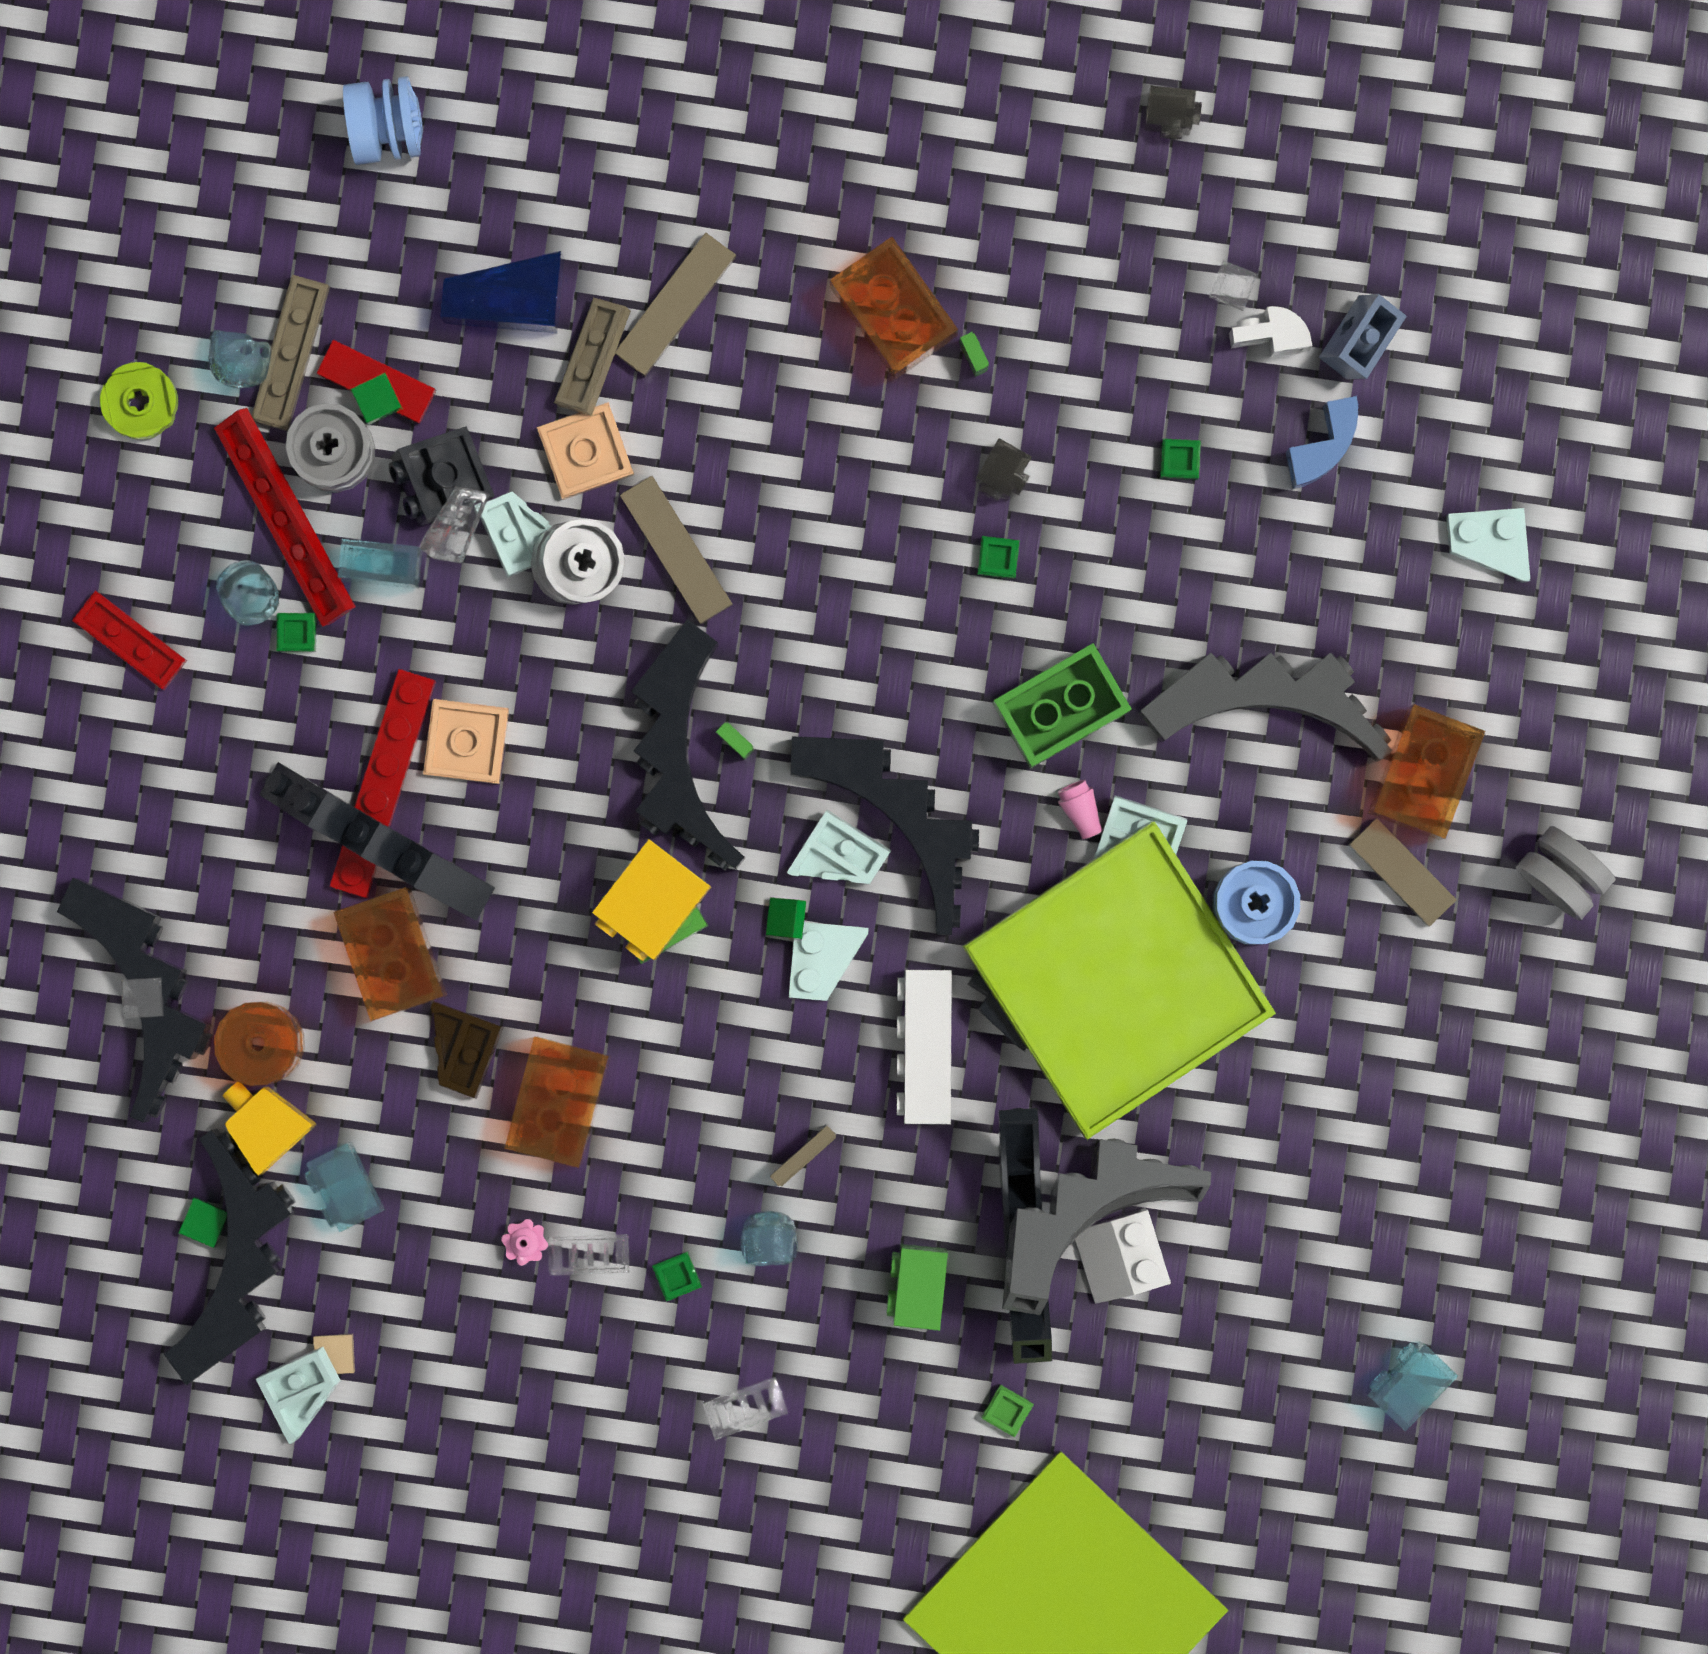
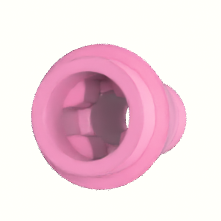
[1058,780,1103,839]

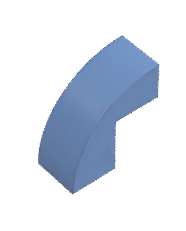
[1286,396,1358,489]

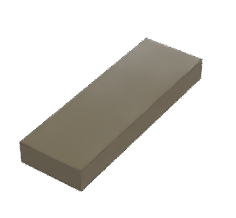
[554,297,631,416]
[1349,818,1457,927]

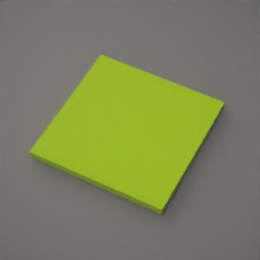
[962,821,1276,1140]
[903,1450,1229,1654]

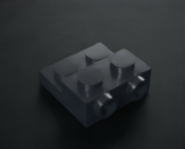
[389,426,495,527]

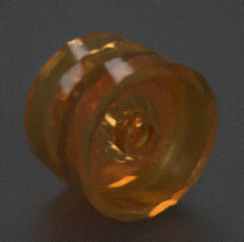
[214,1002,305,1086]

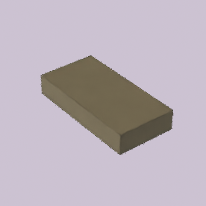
[770,1124,836,1187]

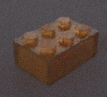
[830,237,958,380]
[1368,704,1486,840]
[333,887,448,1021]
[504,1036,611,1168]

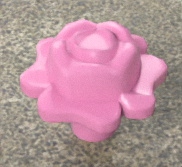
[501,1219,548,1266]

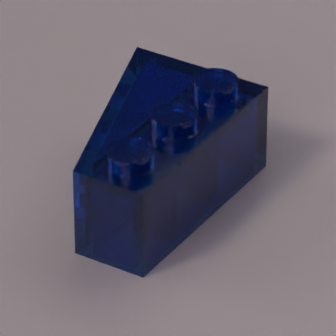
[440,251,564,334]

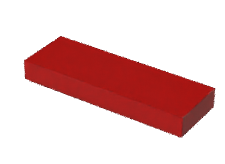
[316,340,437,424]
[72,590,188,690]

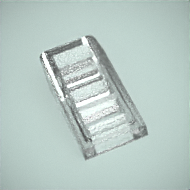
[419,486,489,563]
[548,1234,629,1275]
[703,1376,788,1440]

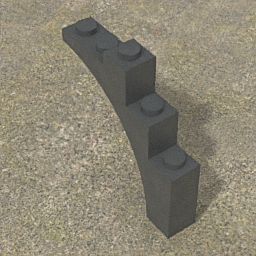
[1138,653,1393,762]
[1002,1138,1211,1315]

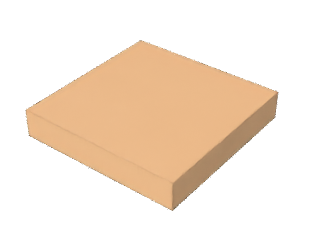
[537,402,634,500]
[423,699,509,784]

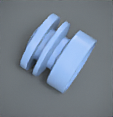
[343,76,423,165]

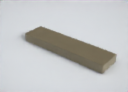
[615,232,736,377]
[252,275,330,431]
[620,476,733,625]

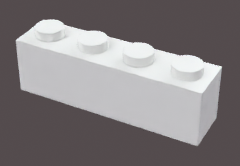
[897,970,952,1124]

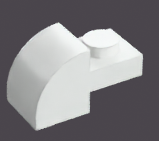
[1229,306,1312,357]

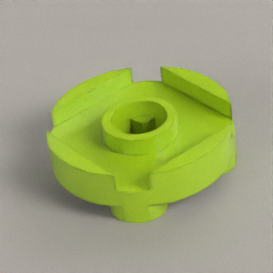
[100,362,178,440]

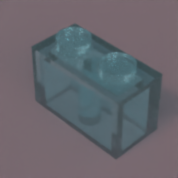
[338,539,423,589]
[305,1142,385,1232]
[1368,1341,1458,1432]

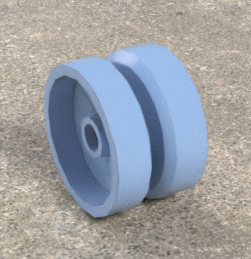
[1212,861,1300,945]

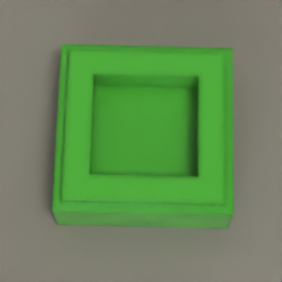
[959,332,989,377]
[716,722,754,760]
[981,1384,1034,1437]

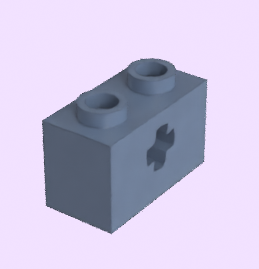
[1319,294,1407,379]

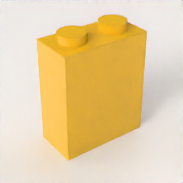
[592,839,711,962]

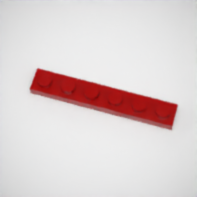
[214,408,356,627]
[329,669,436,898]

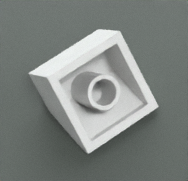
[1075,1208,1171,1304]

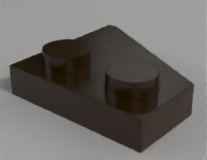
[431,1001,504,1099]

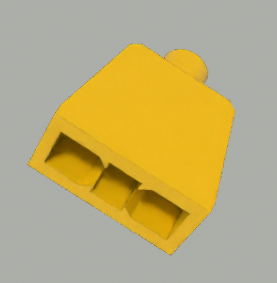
[222,1081,317,1176]

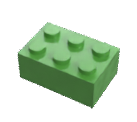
[992,643,1132,769]

